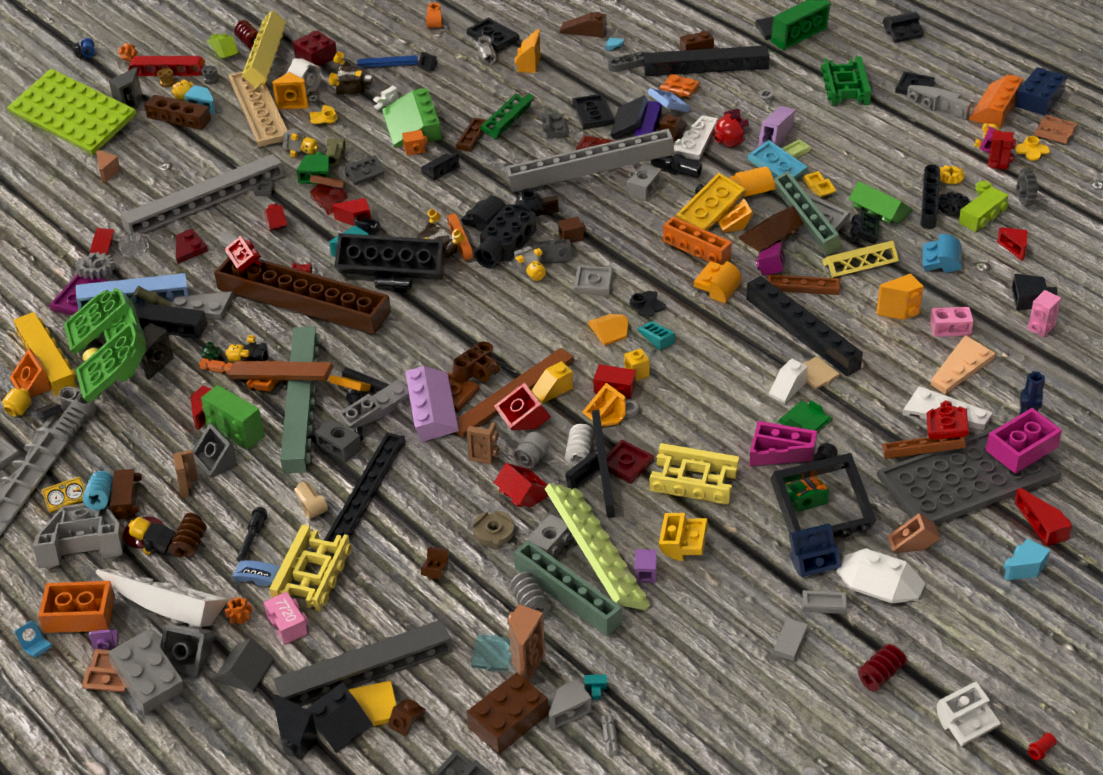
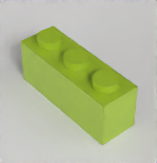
[959,186,1009,232]

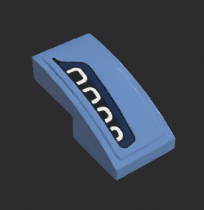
[232,561,280,586]

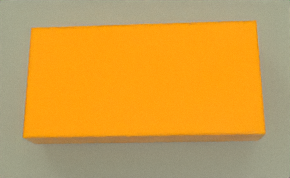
[328,375,371,392]

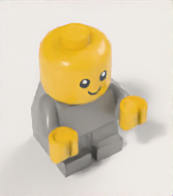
[283,128,319,158]
[514,246,546,281]

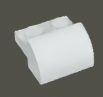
[937,681,1001,746]

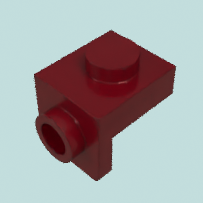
[724,109,749,130]

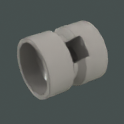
[513,432,549,469]

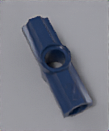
[1018,371,1045,416]

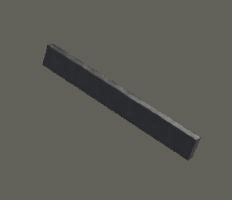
[324,432,405,542]

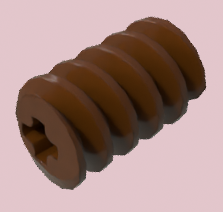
[168,512,207,558]

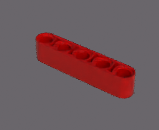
[128,56,205,76]

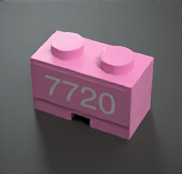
[263,592,309,645]

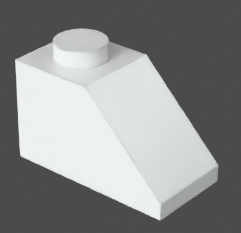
[769,358,808,404]

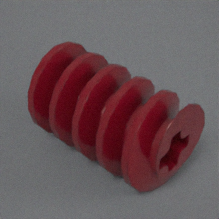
[234,20,258,49]
[858,644,907,692]

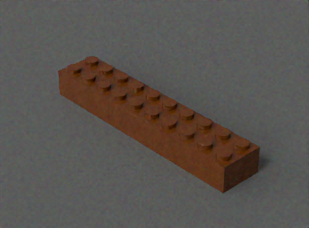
[214,257,391,334]

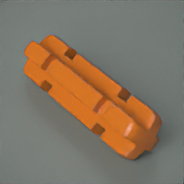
[199,358,233,374]

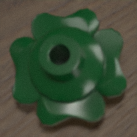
[199,341,222,361]

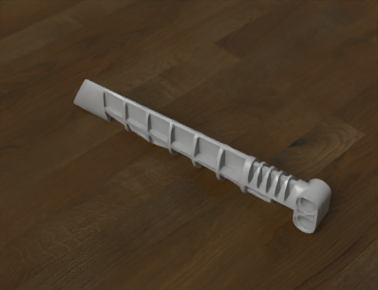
[0,387,96,536]

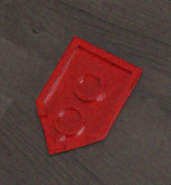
[926,400,969,440]

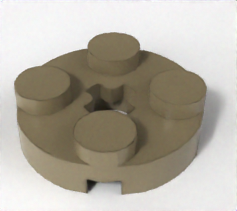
[473,511,515,549]

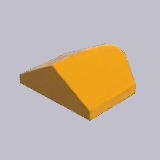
[717,199,753,233]
[588,314,629,346]
[582,383,626,427]

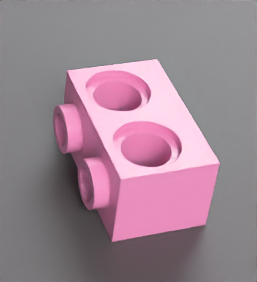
[1027,290,1061,337]
[930,307,973,337]

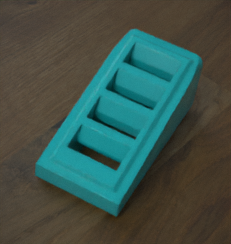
[638,321,675,351]

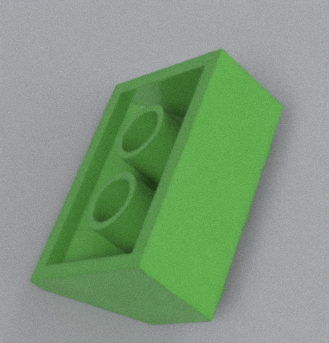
[848,181,913,224]

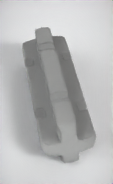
[601,714,619,757]

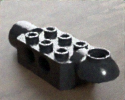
[474,188,543,269]

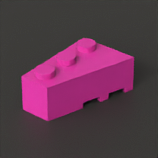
[749,421,817,466]

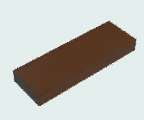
[456,117,488,152]

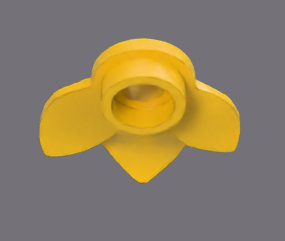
[309,105,338,124]
[1015,136,1050,161]

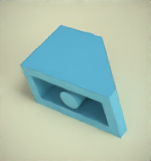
[184,85,216,114]

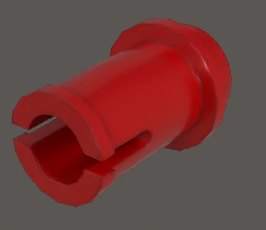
[1028,732,1057,760]

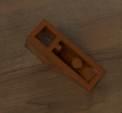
[559,12,607,38]

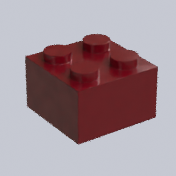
[293,30,337,66]

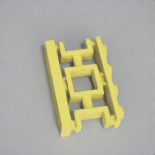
[649,443,739,505]
[269,525,352,612]

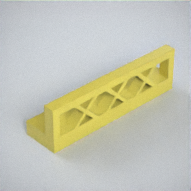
[822,240,899,278]

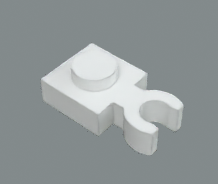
[373,86,398,110]

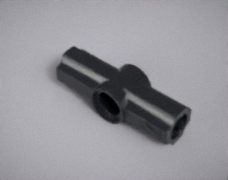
[651,154,702,178]

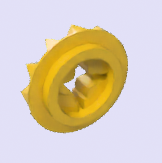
[940,164,965,184]

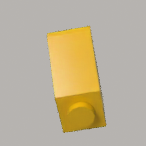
[531,361,573,404]

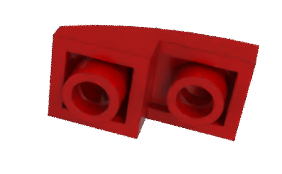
[90,227,115,256]

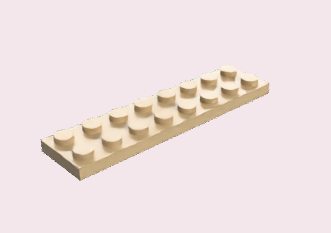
[228,71,287,147]

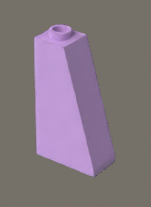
[758,106,796,147]

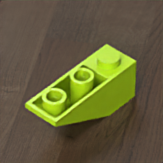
[206,33,238,58]

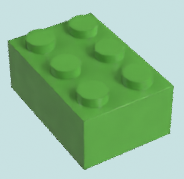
[201,385,265,450]

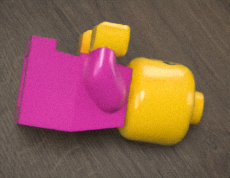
[974,123,1000,153]

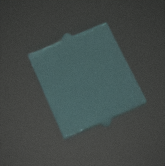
[471,635,511,671]

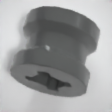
[201,65,219,84]

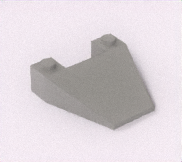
[33,503,124,569]

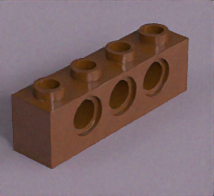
[144,94,211,130]

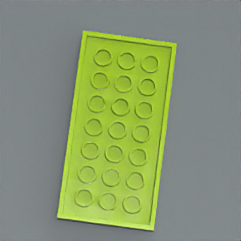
[7,68,137,155]

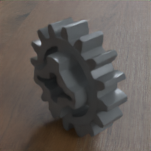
[1016,168,1039,206]

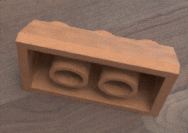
[507,604,545,682]

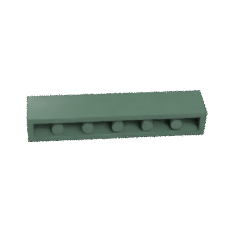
[773,171,843,256]
[514,540,622,636]

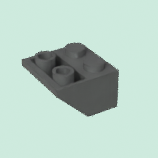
[108,68,143,109]

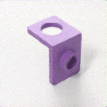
[89,629,118,651]

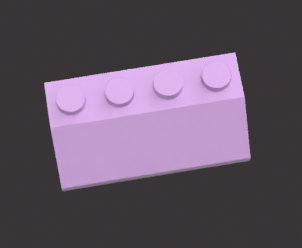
[405,366,459,442]

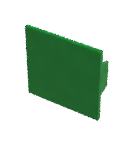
[778,400,833,433]

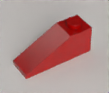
[1014,488,1072,546]

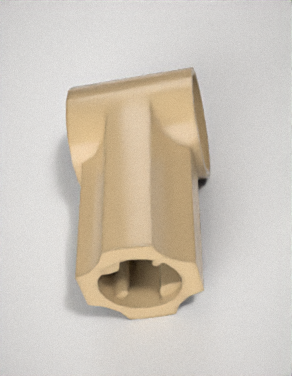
[294,481,328,519]

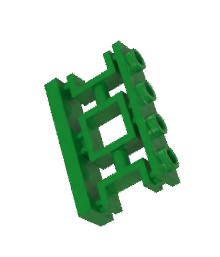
[821,56,871,106]

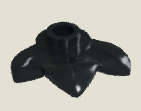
[630,291,666,317]

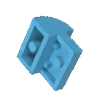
[923,234,962,273]

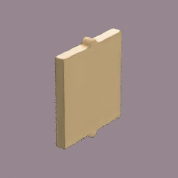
[803,356,840,390]

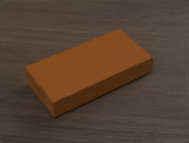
[309,175,345,188]

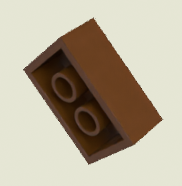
[466,672,549,755]

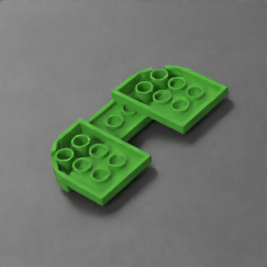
[63,288,147,403]

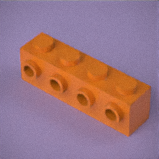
[663,216,732,265]

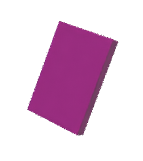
[49,274,108,316]

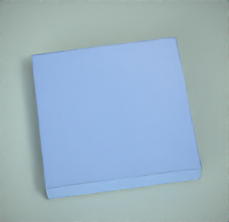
[648,88,691,112]

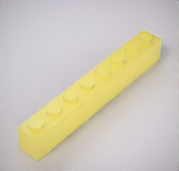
[242,10,286,88]

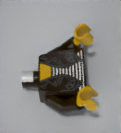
[328,51,373,95]
[416,209,465,258]

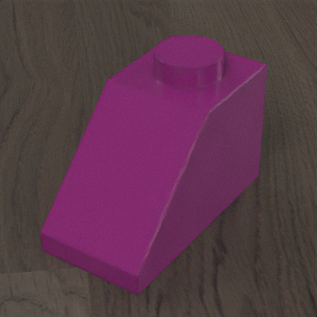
[756,242,786,276]

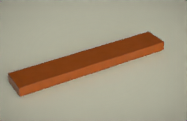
[227,361,334,381]

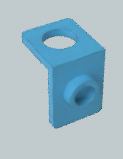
[14,620,53,658]

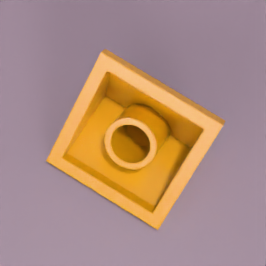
[272,72,309,110]

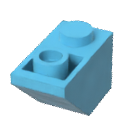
[1003,539,1050,580]

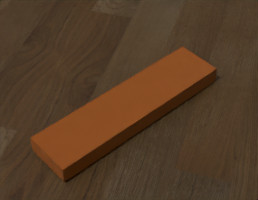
[767,274,840,295]
[882,437,966,459]

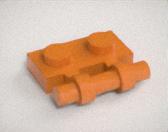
[660,74,700,98]

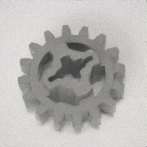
[75,252,115,280]

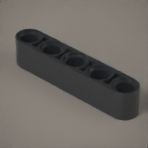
[920,165,940,229]

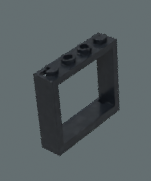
[770,453,877,538]

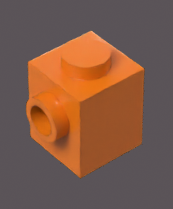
[402,130,428,156]

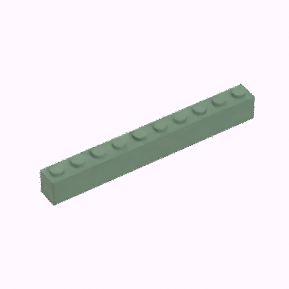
[280,326,321,474]

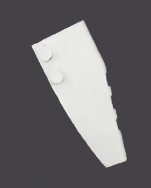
[96,569,227,629]

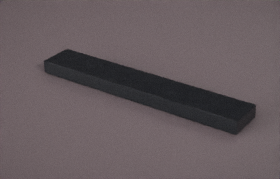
[592,410,615,518]

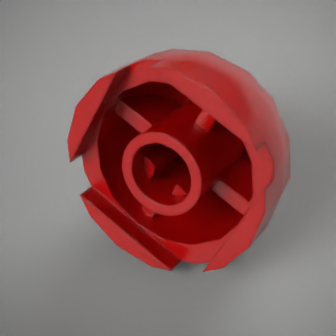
[714,113,745,147]

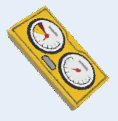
[42,477,85,513]

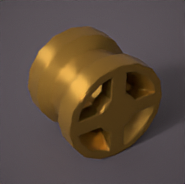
[158,68,175,88]

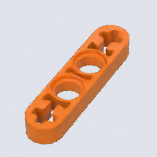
[447,213,473,261]

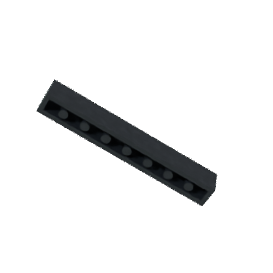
[643,45,770,76]
[746,276,863,377]

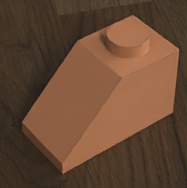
[887,513,941,553]

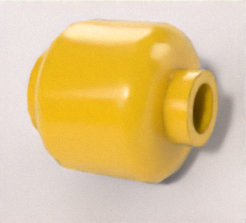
[2,388,32,417]

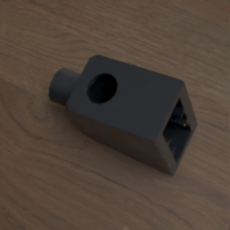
[1012,274,1057,310]

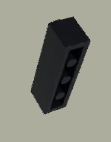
[134,302,207,339]

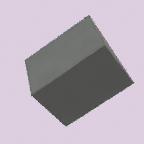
[193,423,237,477]
[214,638,274,694]

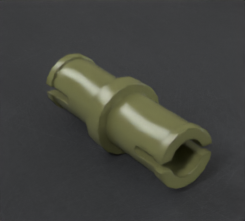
[133,286,172,306]

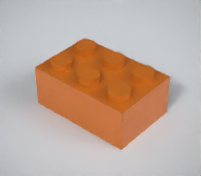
[38,581,115,633]

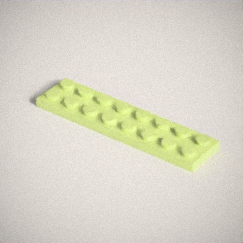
[545,483,650,611]

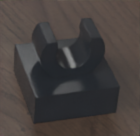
[418,52,438,71]

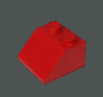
[494,383,551,431]
[493,463,549,508]

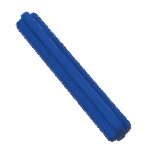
[357,55,418,68]

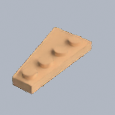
[931,335,995,395]

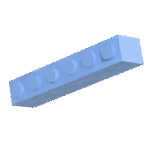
[76,273,188,310]

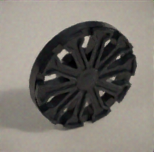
[938,192,970,216]

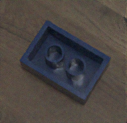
[1015,67,1067,116]

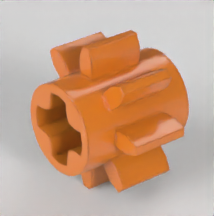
[118,43,138,62]
[225,597,253,624]

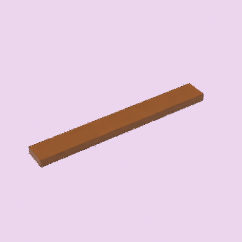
[456,348,574,438]

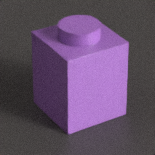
[635,549,657,583]

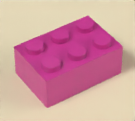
[986,408,1062,474]

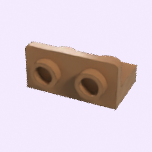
[467,422,500,464]
[173,450,198,498]

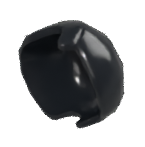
[354,216,381,235]

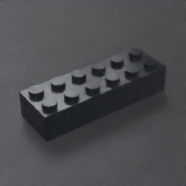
[334,233,447,280]

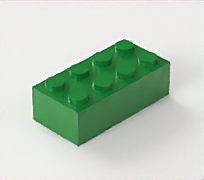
[771,0,831,51]

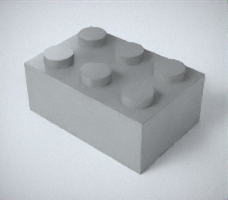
[108,630,184,715]

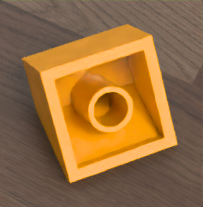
[515,30,541,73]
[876,274,923,320]

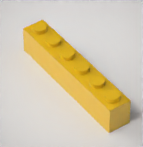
[13,312,77,396]

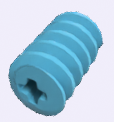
[82,471,113,510]

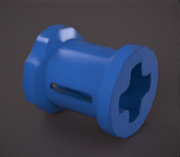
[81,38,95,58]

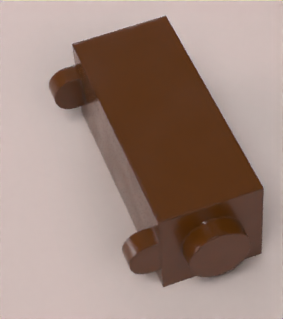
[110,469,142,519]

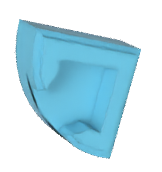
[606,37,624,50]

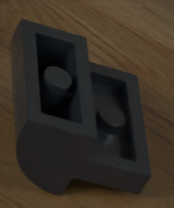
[882,12,924,43]
[461,195,506,231]

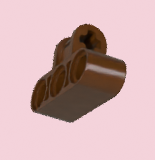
[451,341,500,382]

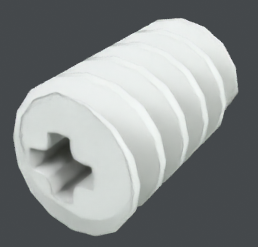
[565,424,594,467]

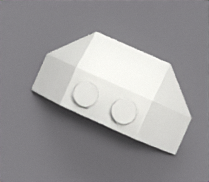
[836,548,925,603]

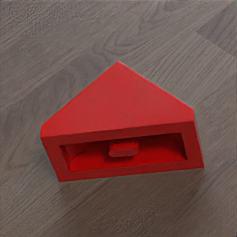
[997,227,1028,261]

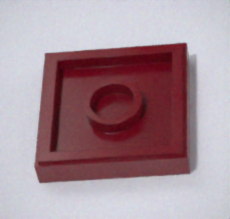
[599,440,654,484]

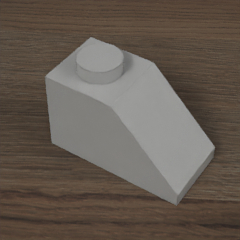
[549,679,592,730]

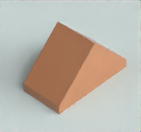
[96,150,121,183]

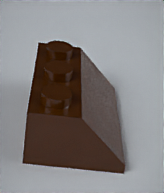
[738,205,803,251]

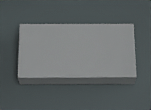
[802,590,847,614]
[773,618,808,661]

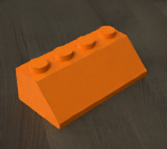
[969,75,1023,128]

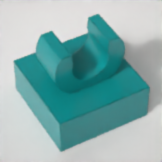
[584,674,607,700]

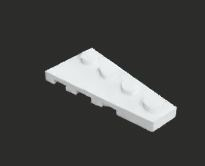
[672,115,718,160]
[903,386,992,430]

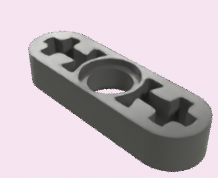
[608,51,649,72]

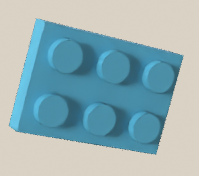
[747,140,808,179]

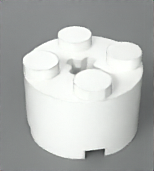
[286,58,322,95]

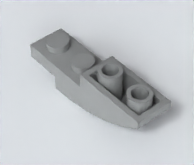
[907,85,971,120]
[338,379,410,428]

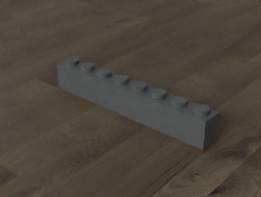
[273,619,452,706]

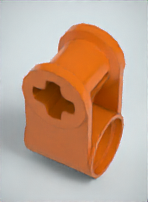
[426,3,442,28]

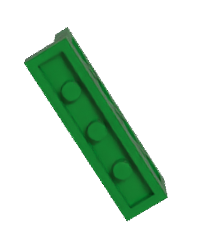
[480,93,534,140]

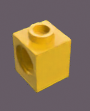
[624,348,650,381]

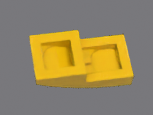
[803,171,837,197]

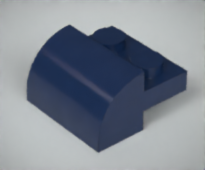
[789,523,841,577]

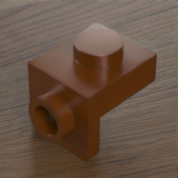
[421,547,449,579]
[388,699,426,736]

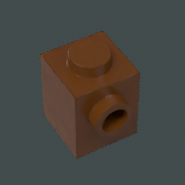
[558,216,586,243]

